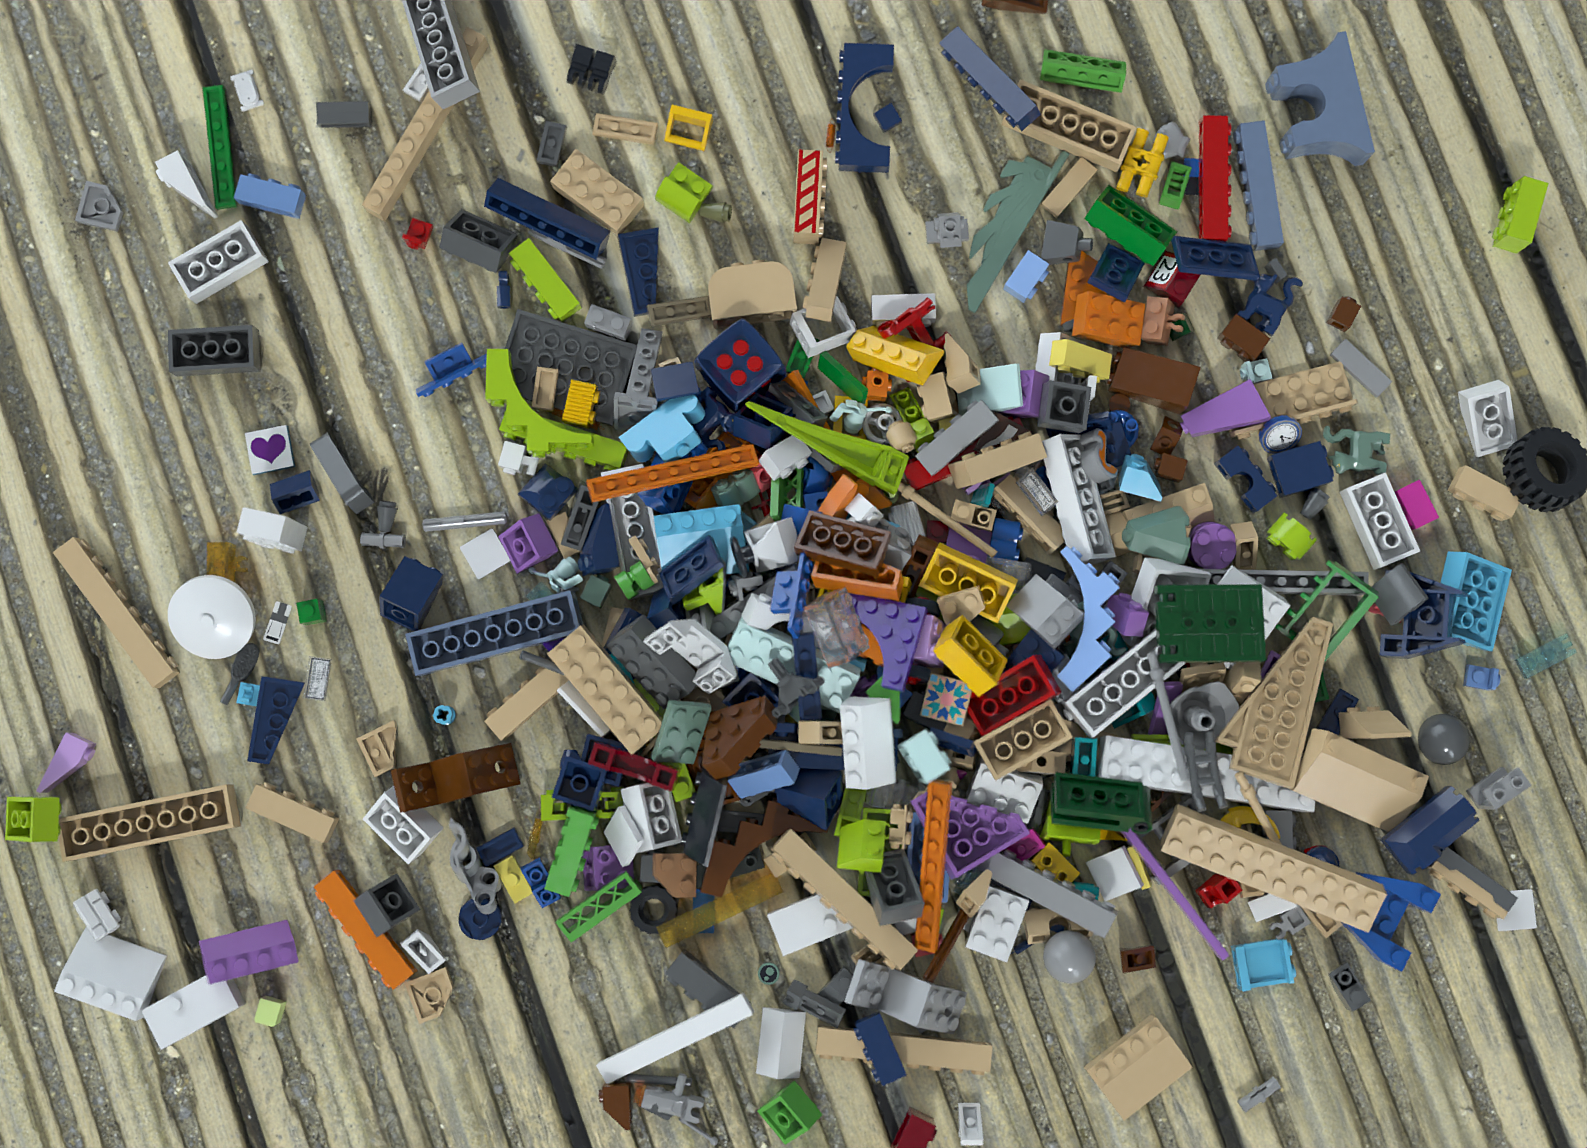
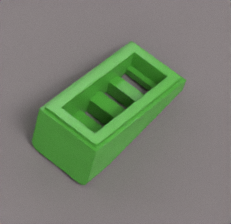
[1159,162,1192,210]

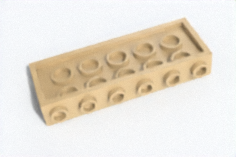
[1218,362,1358,440]

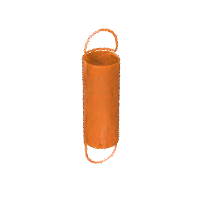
[826,118,836,153]

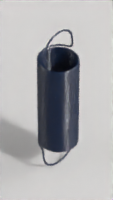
[1010,939,1033,955]

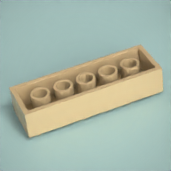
[1001,79,1137,172]
[547,625,663,755]

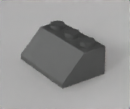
[439,209,518,273]

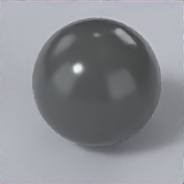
[1418,714,1470,765]

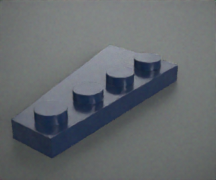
[617,227,659,317]
[247,676,305,764]

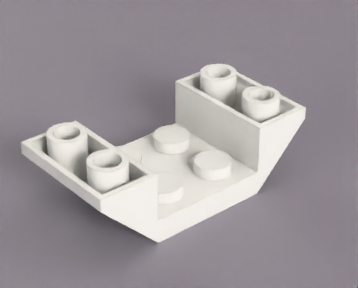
[643,619,737,694]

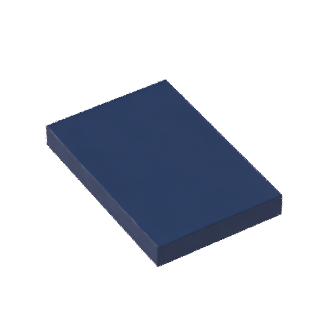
[1087,243,1145,302]
[659,535,724,605]

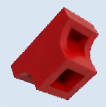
[1195,873,1242,909]

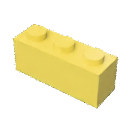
[1049,339,1112,383]

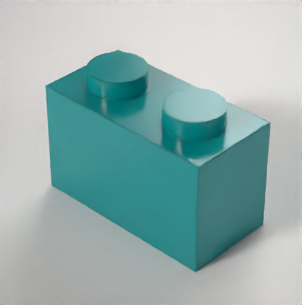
[1070,737,1097,777]

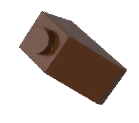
[599,1082,632,1131]

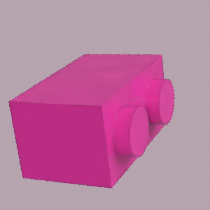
[1394,479,1439,531]

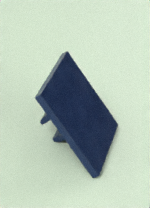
[651,361,699,401]
[1104,421,1131,467]

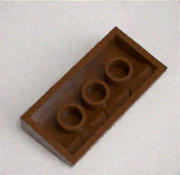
[794,510,891,577]

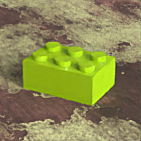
[1492,176,1549,254]
[5,796,62,842]

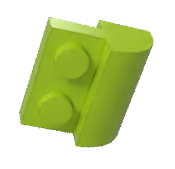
[655,162,713,223]

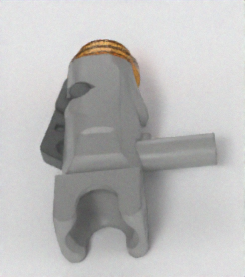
[633,1073,705,1123]

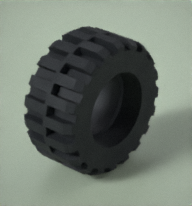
[1502,427,1587,513]

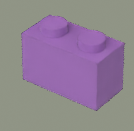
[1107,593,1149,637]

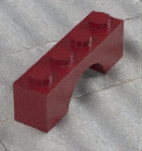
[588,742,681,791]

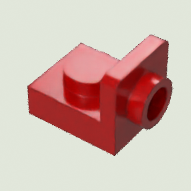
[402,218,434,250]

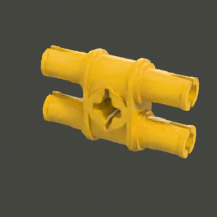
[1116,128,1169,198]

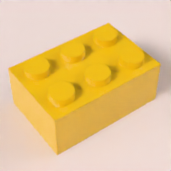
[933,615,1007,697]

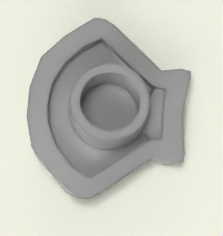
[1153,122,1190,159]

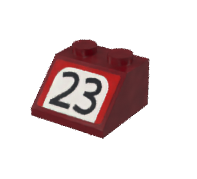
[1143,251,1201,308]

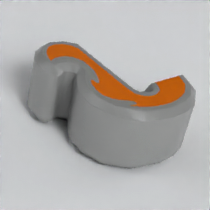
[1080,428,1118,483]

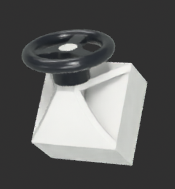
[730,517,800,578]

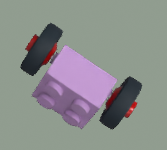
[905,597,946,684]

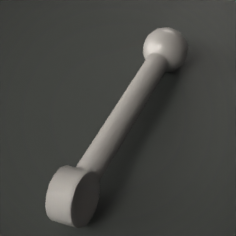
[678,1117,718,1145]

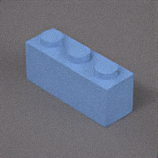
[234,174,306,219]
[728,750,800,798]

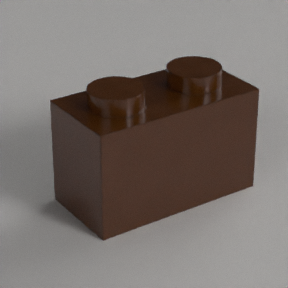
[1217,314,1271,362]

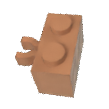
[1141,297,1185,346]

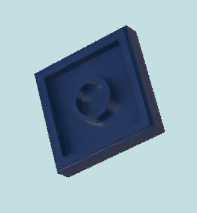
[930,727,976,757]

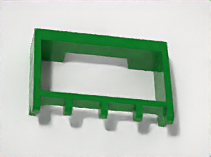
[1275,560,1379,663]

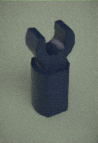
[497,271,511,309]

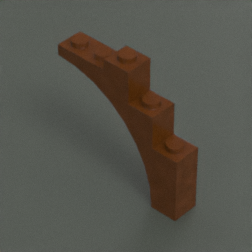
[700,798,829,898]

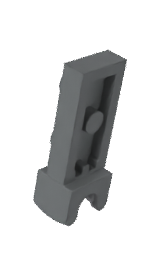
[783,980,846,1028]

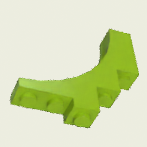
[485,349,594,458]

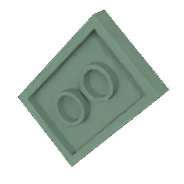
[651,700,712,764]

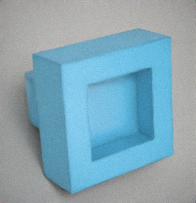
[236,682,260,706]

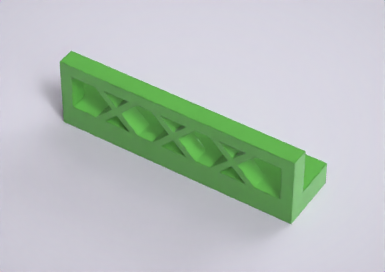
[1040,49,1126,93]
[770,440,804,522]
[556,871,642,943]

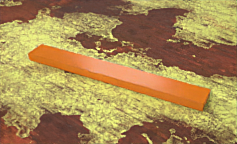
[586,444,759,502]
[914,779,952,953]

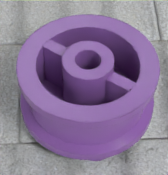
[1187,521,1237,569]

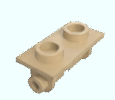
[889,804,913,849]

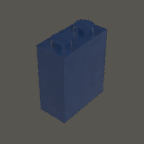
[1267,441,1334,498]

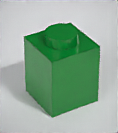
[296,599,327,625]

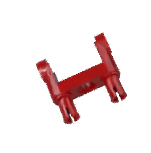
[877,297,952,382]

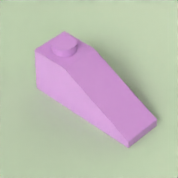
[36,732,96,793]

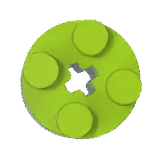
[1266,513,1317,561]

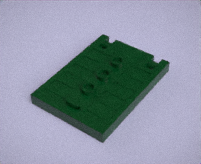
[1154,584,1266,663]

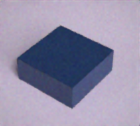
[873,103,902,133]

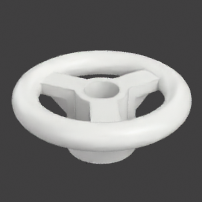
[863,403,901,444]

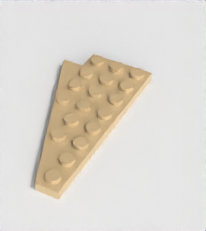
[1215,617,1333,789]

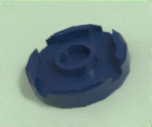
[458,898,502,940]

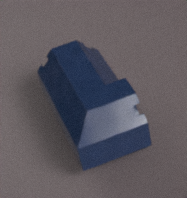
[1380,786,1480,875]

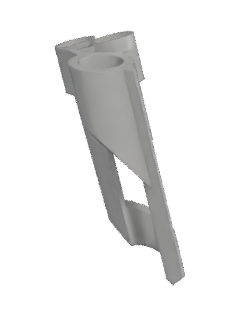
[449,818,502,914]

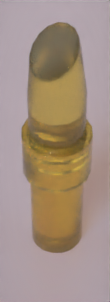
[527,818,543,860]

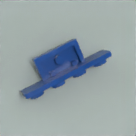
[416,343,487,397]
[770,553,813,639]

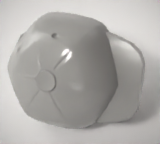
[1170,681,1239,750]

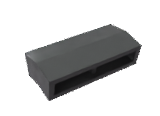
[316,101,372,128]

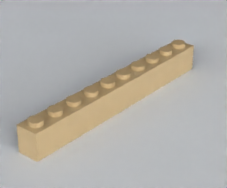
[362,27,489,221]

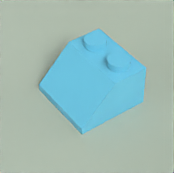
[1118,454,1162,502]

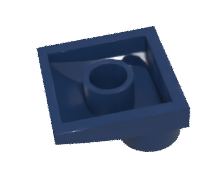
[518,463,578,521]

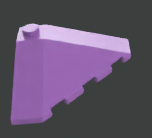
[911,791,1030,879]

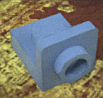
[1463,664,1500,691]

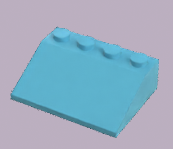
[654,504,749,575]
[1440,551,1512,652]

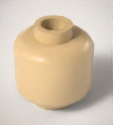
[886,420,917,453]

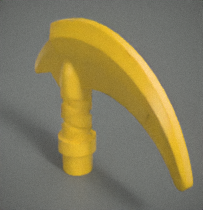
[1220,806,1280,839]

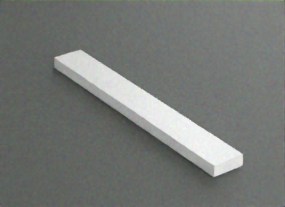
[596,993,755,1084]

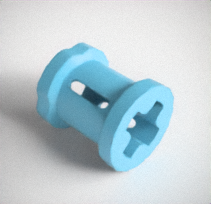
[433,705,456,725]

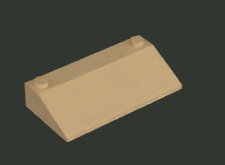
[1291,728,1429,832]

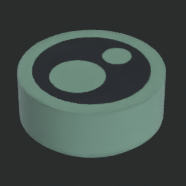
[758,962,780,985]

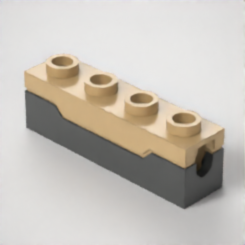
[1427,847,1518,919]

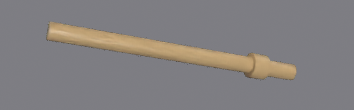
[898,482,998,558]
[1235,771,1282,845]

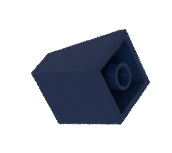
[379,556,443,631]
[774,768,843,831]

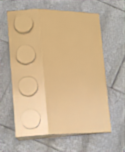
[1083,1014,1192,1121]

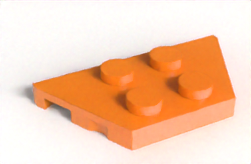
[1060,251,1107,326]

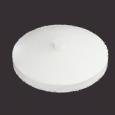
[168,575,256,659]

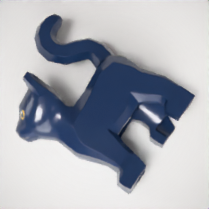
[1237,274,1303,336]
[691,386,737,451]

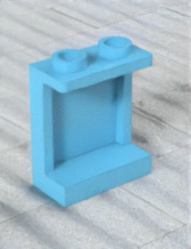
[1231,938,1296,991]

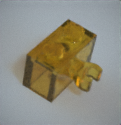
[207,542,248,582]

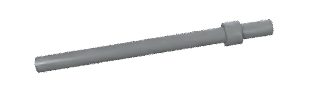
[1147,651,1190,781]

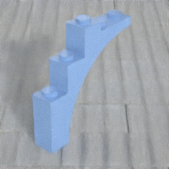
[1058,546,1120,692]

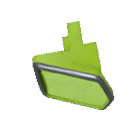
[682,559,726,615]

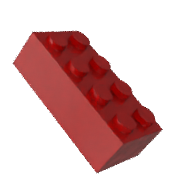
[967,654,1062,737]

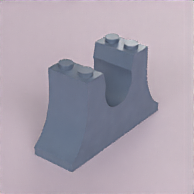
[1265,31,1375,166]

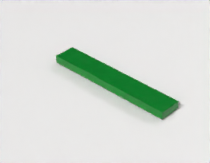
[202,85,238,210]

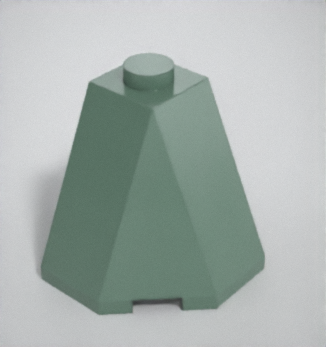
[1122,506,1190,565]

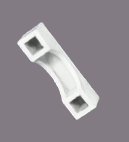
[741,593,833,649]

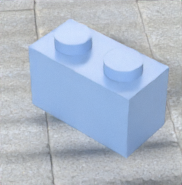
[1003,250,1049,303]

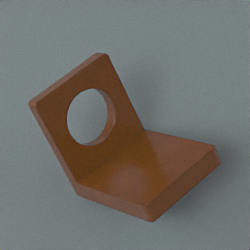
[1150,416,1183,455]

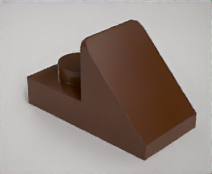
[1120,945,1156,973]

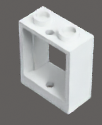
[790,296,857,358]

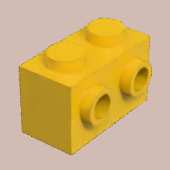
[1029,842,1080,882]

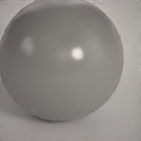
[1043,930,1096,984]

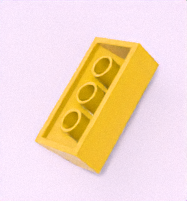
[846,326,944,386]
[919,543,1018,623]

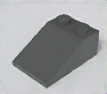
[865,849,924,926]

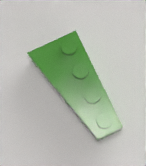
[544,804,599,897]

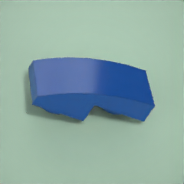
[521,857,561,908]

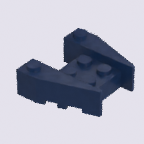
[1380,570,1469,659]

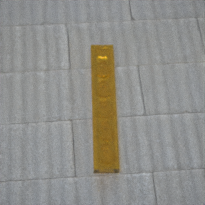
[656,872,783,948]

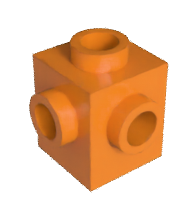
[861,368,892,402]

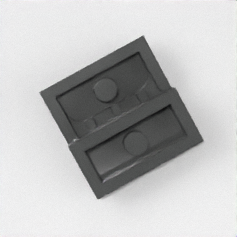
[1372,563,1428,626]

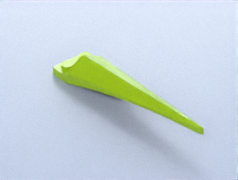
[745,401,909,495]

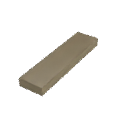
[759,739,842,756]

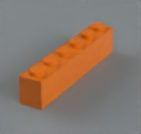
[314,869,418,990]

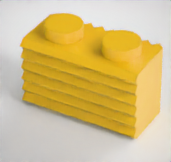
[562,379,601,429]

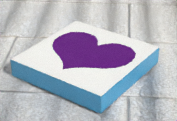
[245,425,295,475]

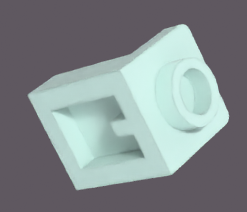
[1240,358,1272,384]

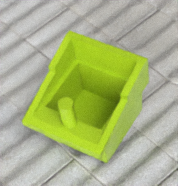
[1040,799,1100,857]

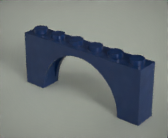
[835,43,894,173]

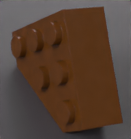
[702,696,778,780]

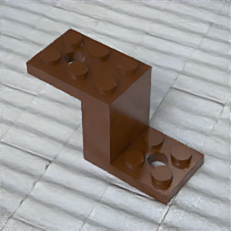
[391,743,521,813]

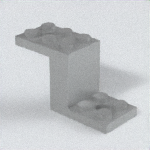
[844,959,967,1034]

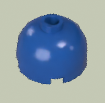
[795,456,833,497]

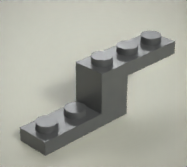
[768,381,845,473]

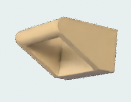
[956,870,992,918]

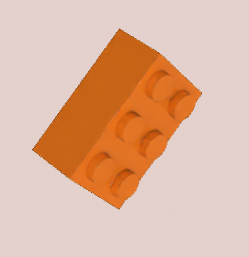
[1072,291,1145,348]

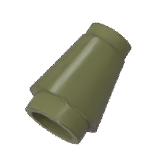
[700,202,732,223]

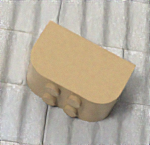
[708,260,797,329]

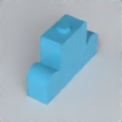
[619,395,705,463]

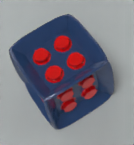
[694,318,787,413]

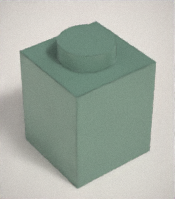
[580,574,612,609]

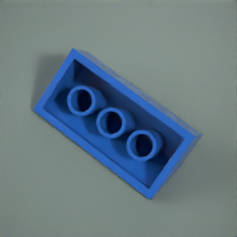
[638,426,708,514]

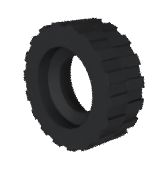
[629,885,678,934]

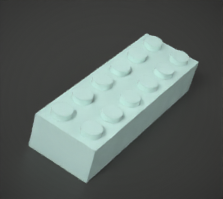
[727,617,861,714]
[897,730,951,783]

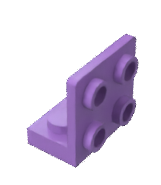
[946,526,992,564]
[583,845,634,891]

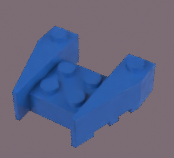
[1341,872,1441,972]

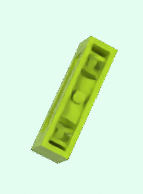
[541,787,624,821]

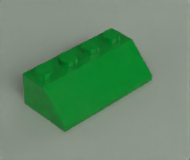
[1084,185,1178,266]

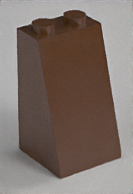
[1106,347,1201,415]

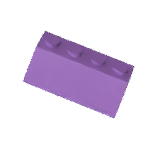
[199,920,299,985]

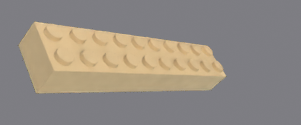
[1160,804,1387,932]

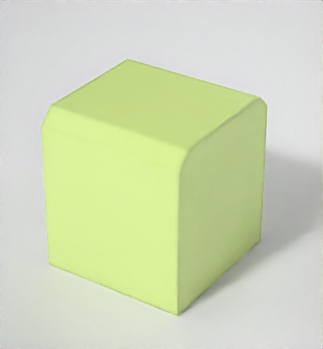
[254,996,287,1027]

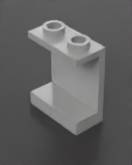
[1466,767,1532,810]

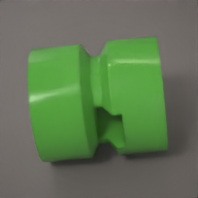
[614,561,655,600]

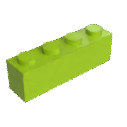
[509,238,582,323]

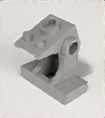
[925,212,969,248]

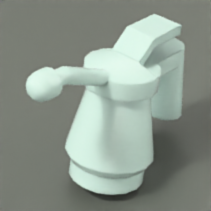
[830,399,892,434]
[529,557,583,593]

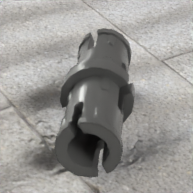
[1027,788,1050,832]

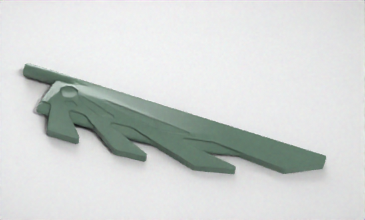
[966,151,1069,313]

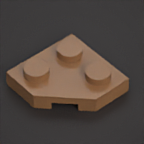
[653,853,697,898]

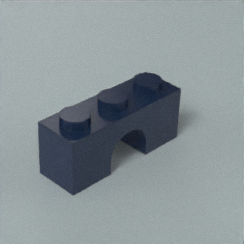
[1214,446,1278,514]

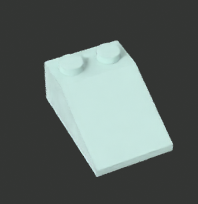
[957,363,1023,416]

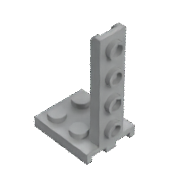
[614,328,662,431]

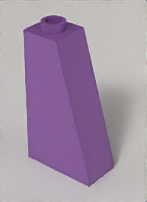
[1180,379,1271,438]

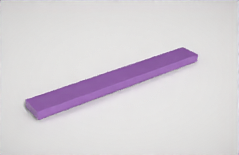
[1121,828,1229,960]

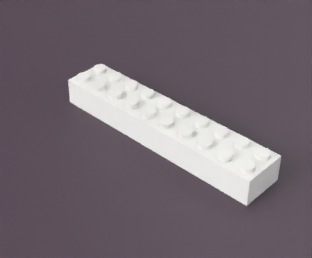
[1095,735,1315,813]

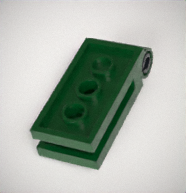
[1050,772,1153,834]

